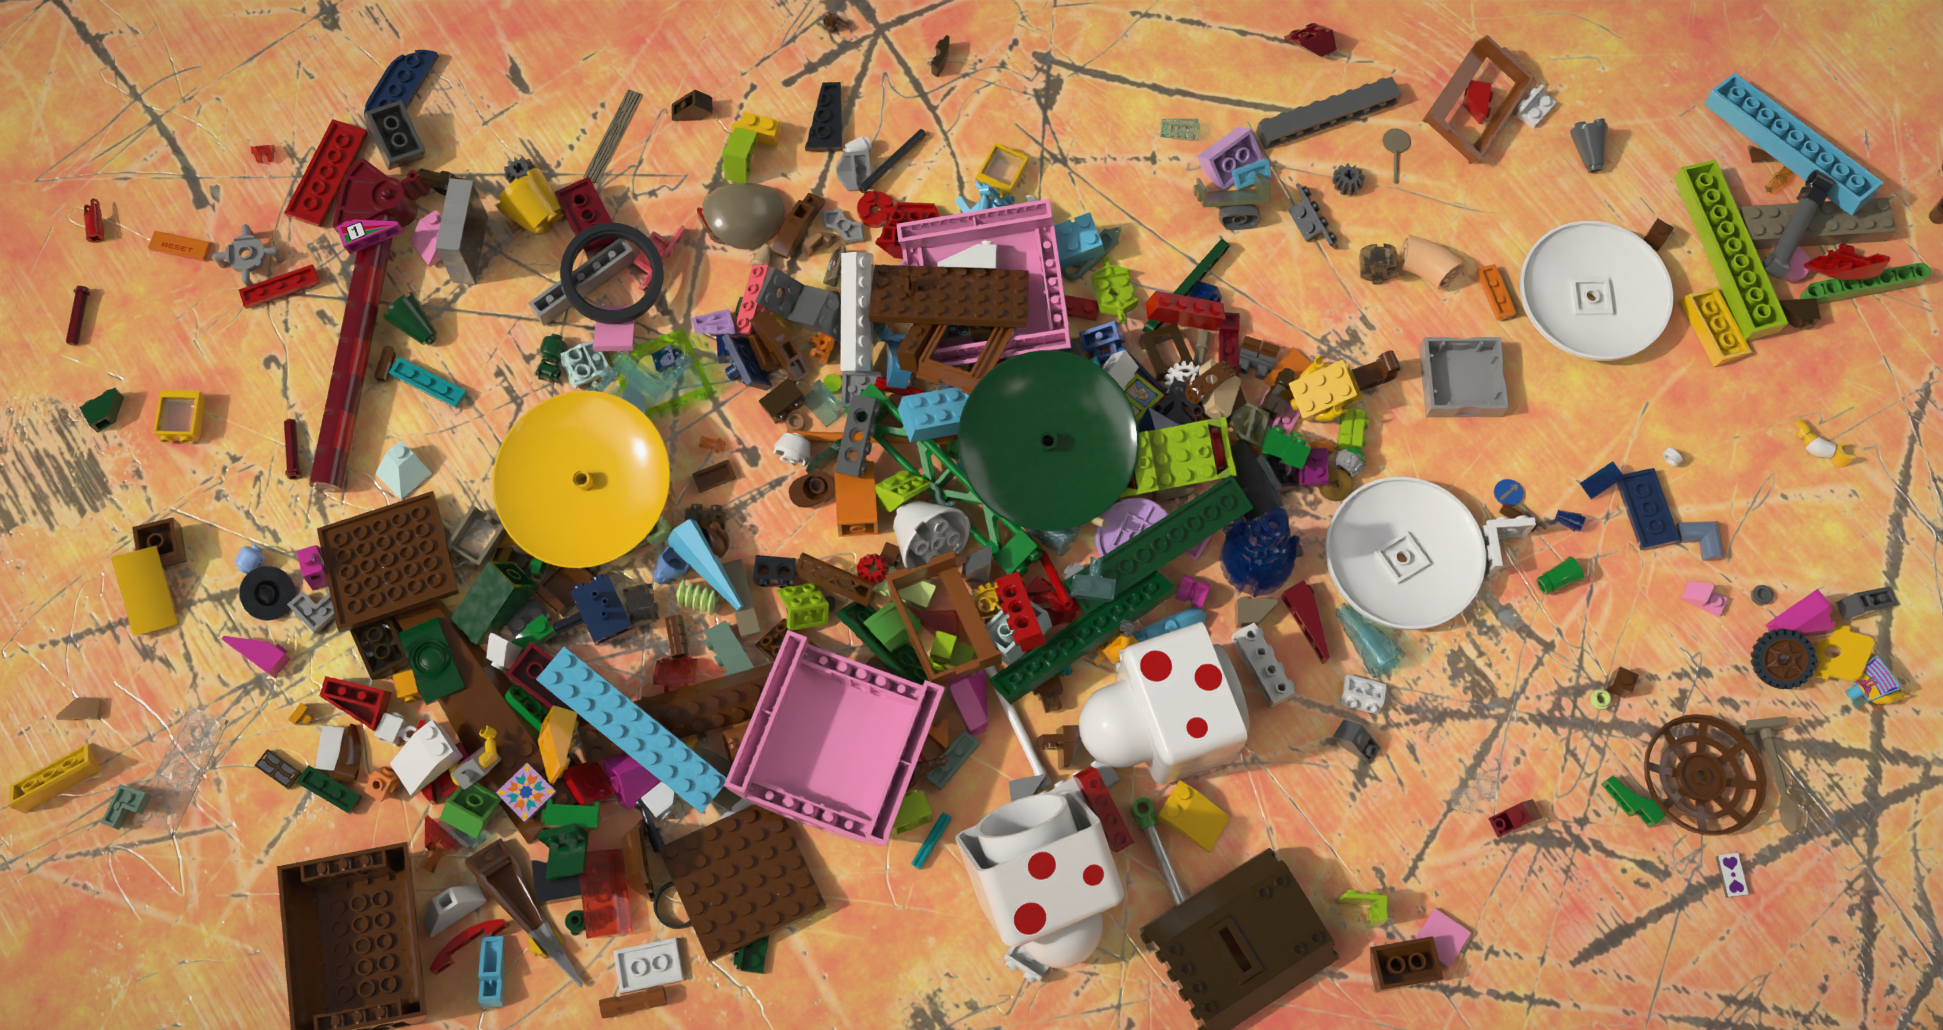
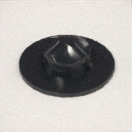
[239,566,296,621]

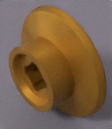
[1318,468,1353,501]

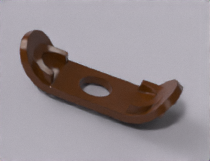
[1185,361,1237,404]

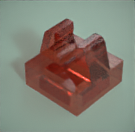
[251,144,276,163]

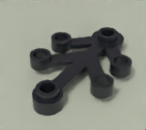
[1152,381,1203,425]

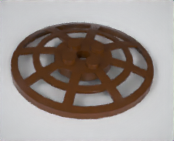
[1644,714,1767,836]

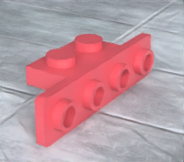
[632,225,685,290]
[734,264,770,335]

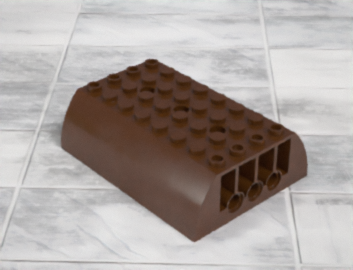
[277,842,428,1030]

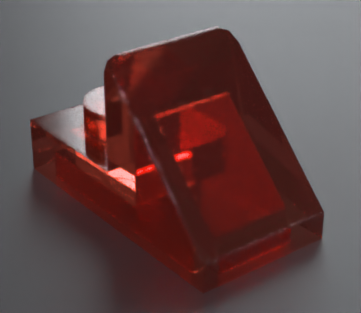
[425,815,463,852]

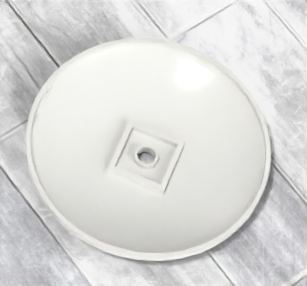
[1519,221,1673,361]
[1325,477,1486,630]

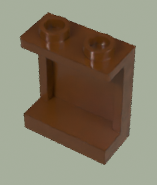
[535,566,595,617]

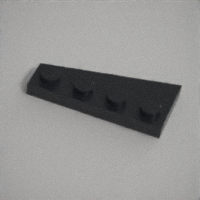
[805,82,842,151]

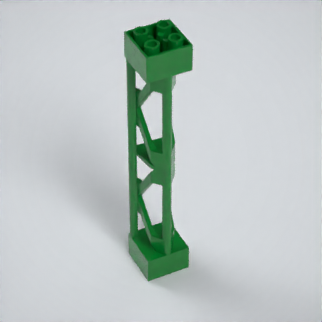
[844,383,1044,577]

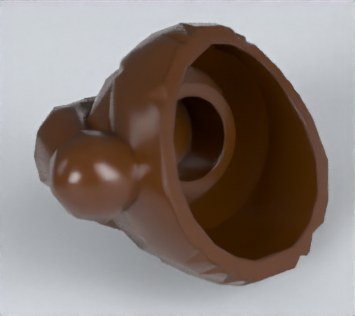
[700,521,730,559]

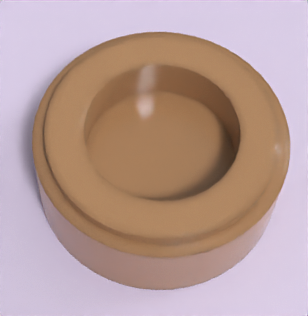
[785,413,805,430]

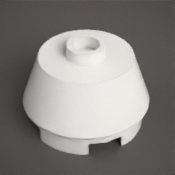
[772,433,811,468]

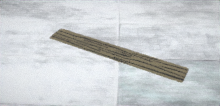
[583,90,643,183]

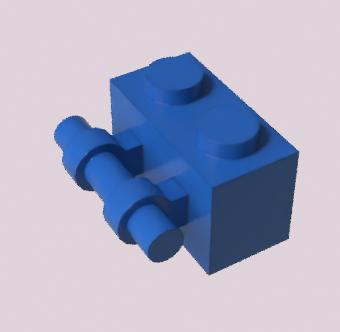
[1079,321,1127,364]

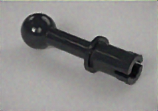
[634,797,665,853]

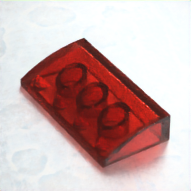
[579,849,633,939]

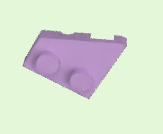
[691,309,735,334]

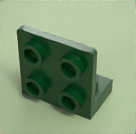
[538,823,589,880]

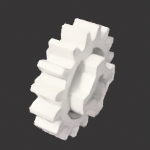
[1164,361,1200,394]

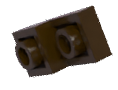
[931,35,950,77]

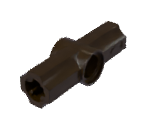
[417,168,475,196]

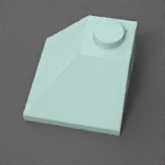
[375,440,432,501]

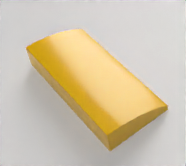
[1679,287,1752,367]
[111,546,179,636]

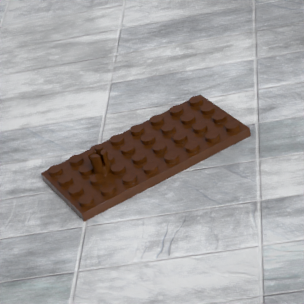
[869,264,1029,328]

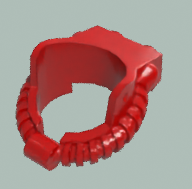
[1030,592,1079,627]

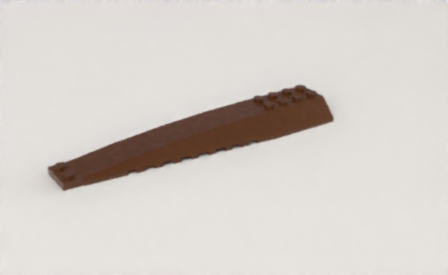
[390,600,579,844]

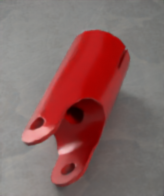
[84,198,105,243]

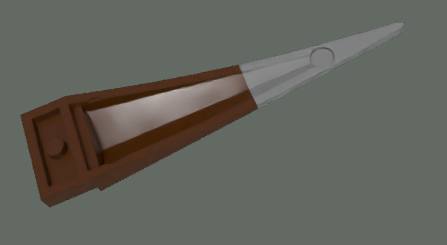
[465,838,583,988]

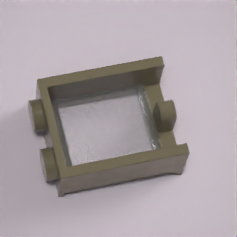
[447,505,507,569]

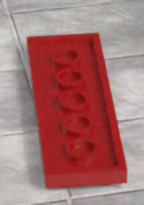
[284,119,368,228]

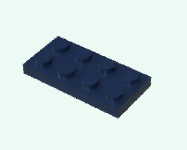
[1615,468,1680,551]

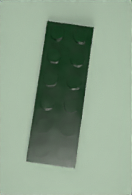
[836,601,943,686]

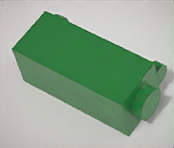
[541,799,600,830]

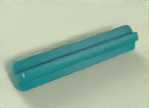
[911,812,951,870]

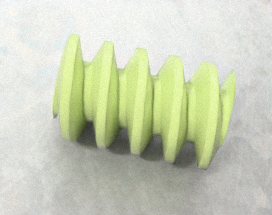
[676,579,721,615]

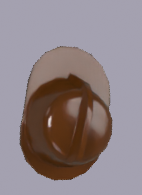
[788,471,835,508]

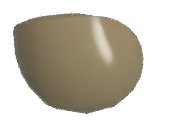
[702,183,785,250]

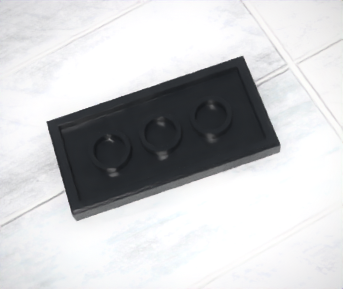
[1219,440,1284,526]

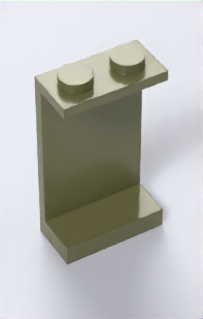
[1193,174,1270,208]

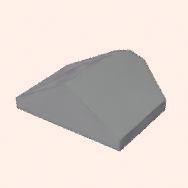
[836,150,872,190]

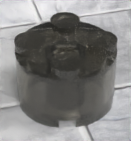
[1359,243,1399,285]
[622,583,660,628]

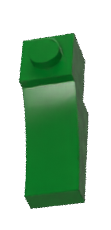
[504,614,557,672]
[1601,775,1666,828]

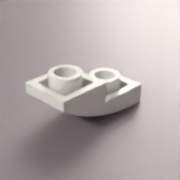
[315,725,345,770]

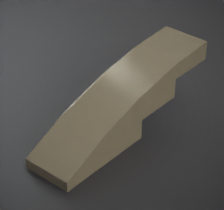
[722,559,761,639]

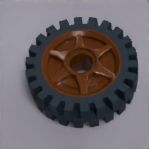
[1751,628,1817,689]

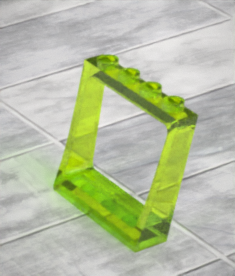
[610,328,713,419]

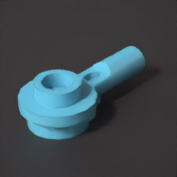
[876,328,907,342]

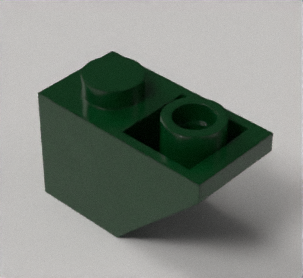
[79,387,124,433]

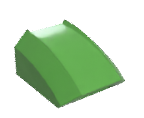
[863,602,921,652]

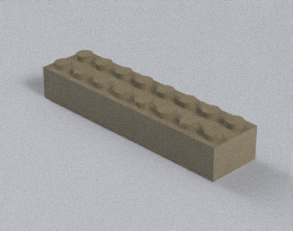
[1739,198,1896,249]

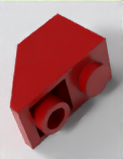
[1463,80,1493,125]

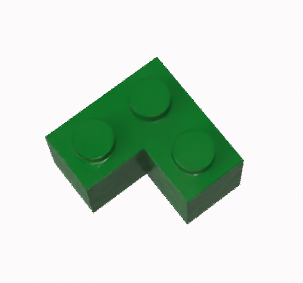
[1261,425,1311,469]

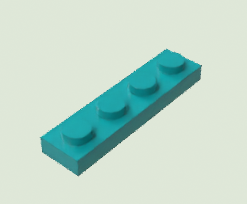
[389,357,467,409]

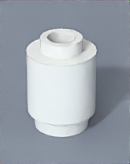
[843,136,872,152]

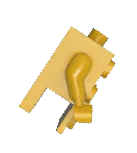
[1289,355,1363,422]

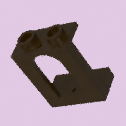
[1139,324,1194,382]

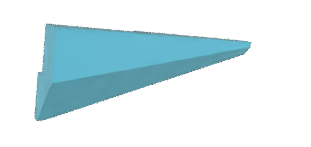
[666,519,744,611]

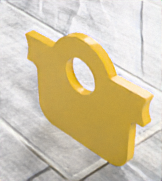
[1814,623,1875,682]

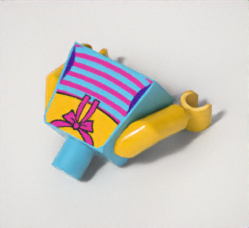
[1845,650,1910,704]

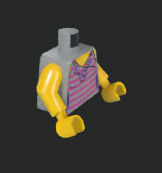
[449,725,501,789]

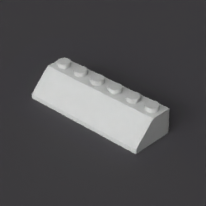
[841,252,874,371]

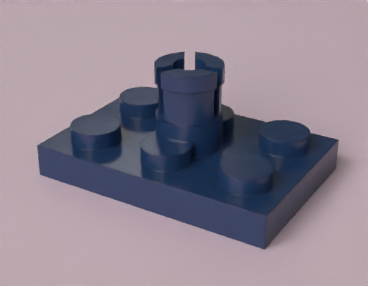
[722,333,772,391]

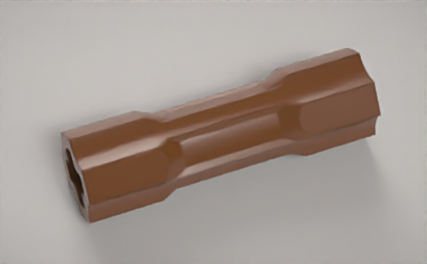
[599,986,667,1019]

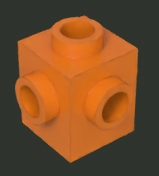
[364,766,400,802]

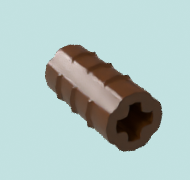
[665,615,689,659]

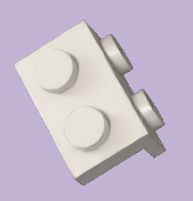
[1003,946,1049,983]

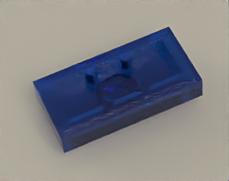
[1579,461,1625,500]

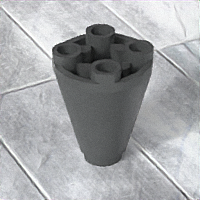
[1570,118,1608,173]

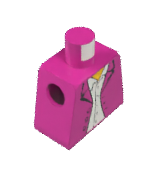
[297,545,328,591]

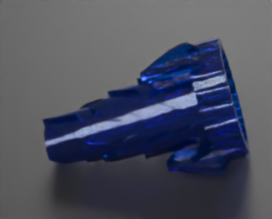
[1219,507,1304,597]

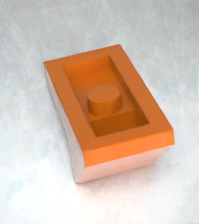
[927,717,949,752]

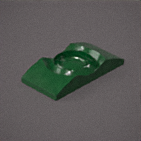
[399,616,466,705]

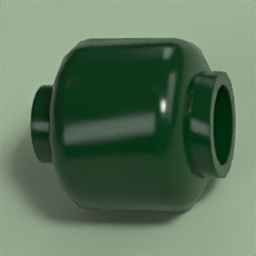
[539,333,567,364]

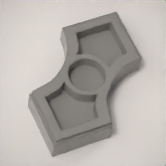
[822,208,864,245]

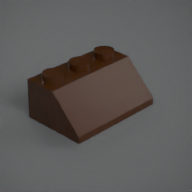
[1370,936,1443,993]

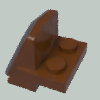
[1036,725,1082,770]

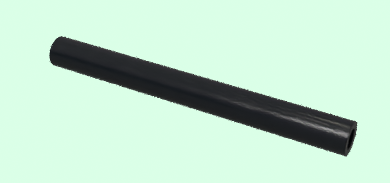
[858,129,926,193]

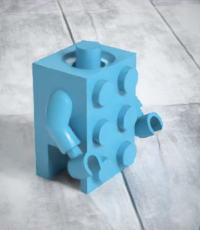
[955,180,1015,213]

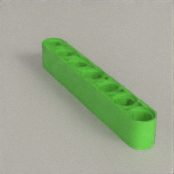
[1800,263,1931,305]

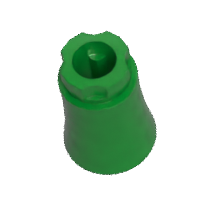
[1536,556,1584,595]

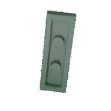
[925,730,980,791]

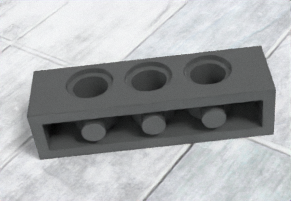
[835,394,881,479]

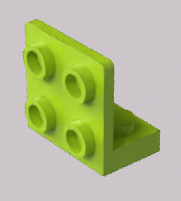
[777,583,829,631]
[1337,890,1388,927]

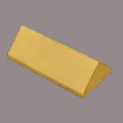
[9,743,102,813]

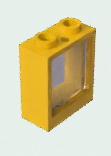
[975,143,1028,198]
[153,390,206,444]

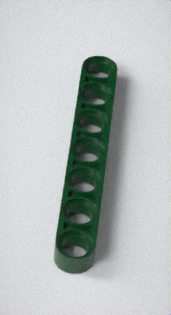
[1142,239,1230,333]

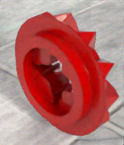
[857,553,889,584]

